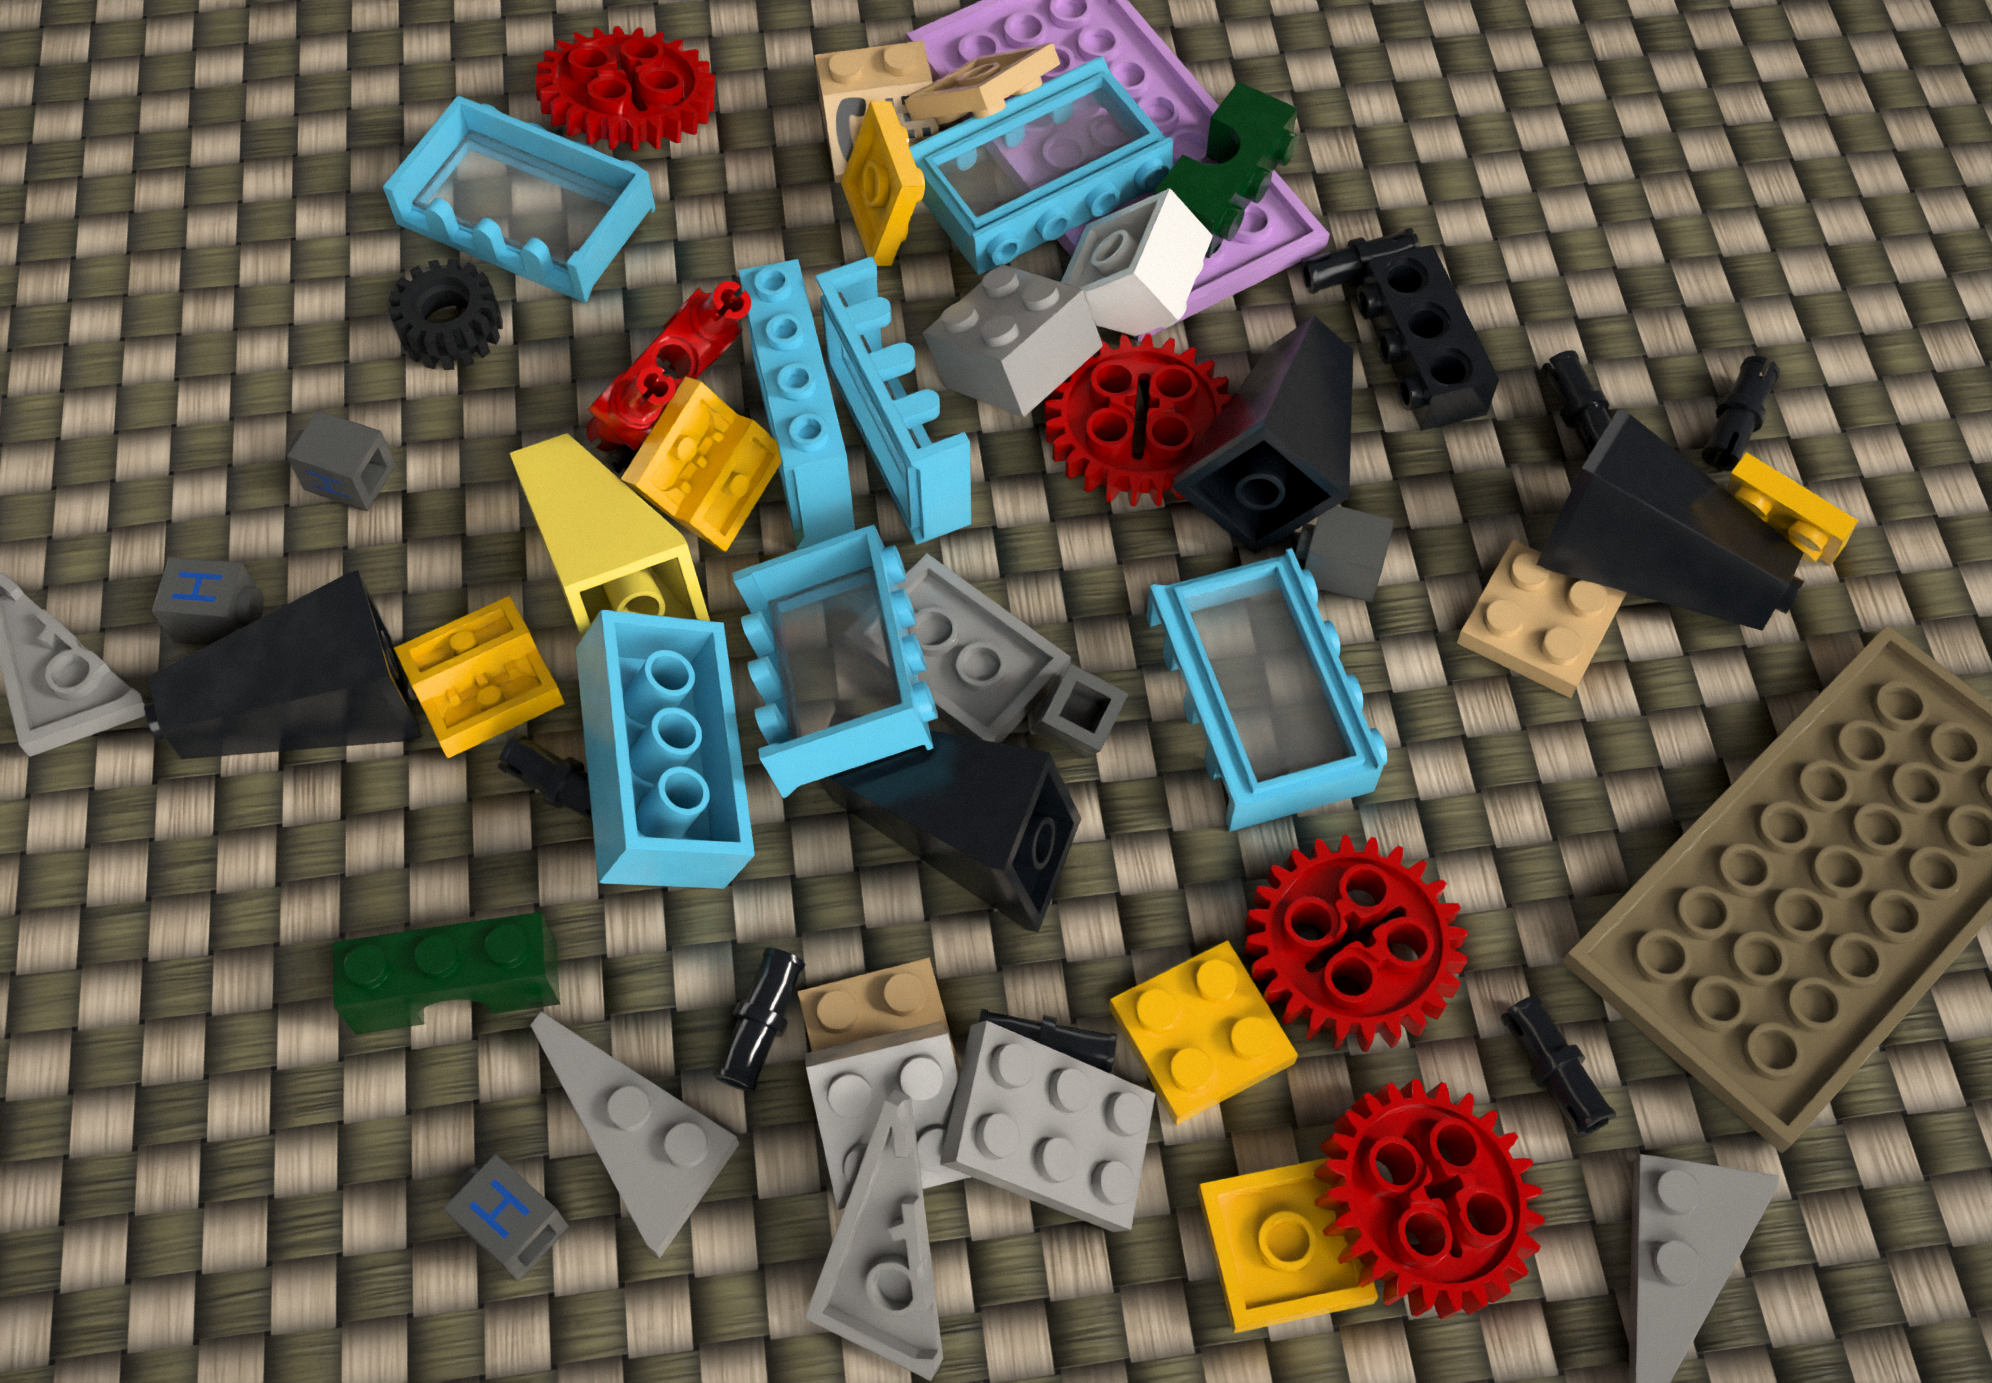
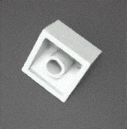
[1061,188,1213,337]

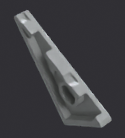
[0,572,148,757]
[530,1011,739,1259]
[804,1089,943,1381]
[1628,1154,1779,1383]

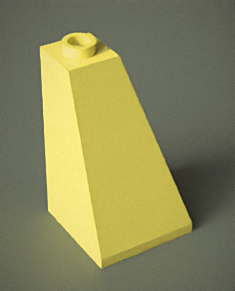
[509,433,710,640]

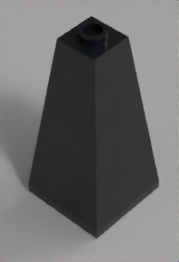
[1172,316,1353,554]
[1536,409,1804,631]
[144,570,422,759]
[819,713,1081,933]

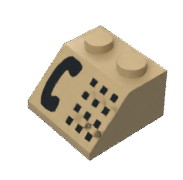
[815,40,943,183]

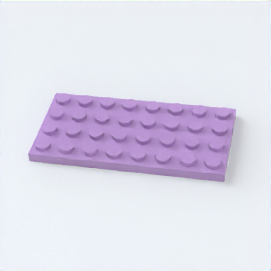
[906,0,1330,342]

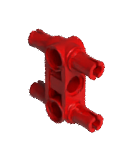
[586,281,751,452]

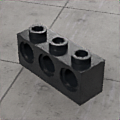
[1356,245,1499,431]

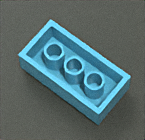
[576,610,755,889]

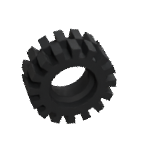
[388,259,503,370]

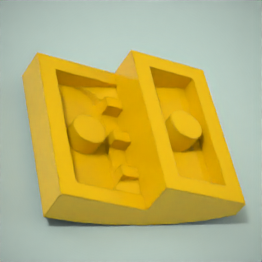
[620,376,781,552]
[394,595,565,759]

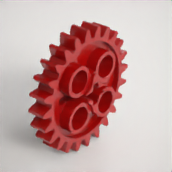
[536,26,715,151]
[1045,334,1233,507]
[1244,835,1468,1052]
[1314,1079,1545,1319]

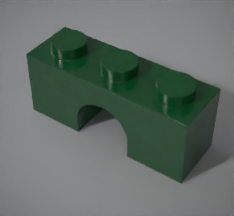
[1153,81,1299,258]
[333,912,560,1035]

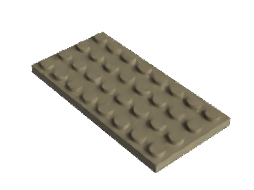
[1562,625,1992,1153]

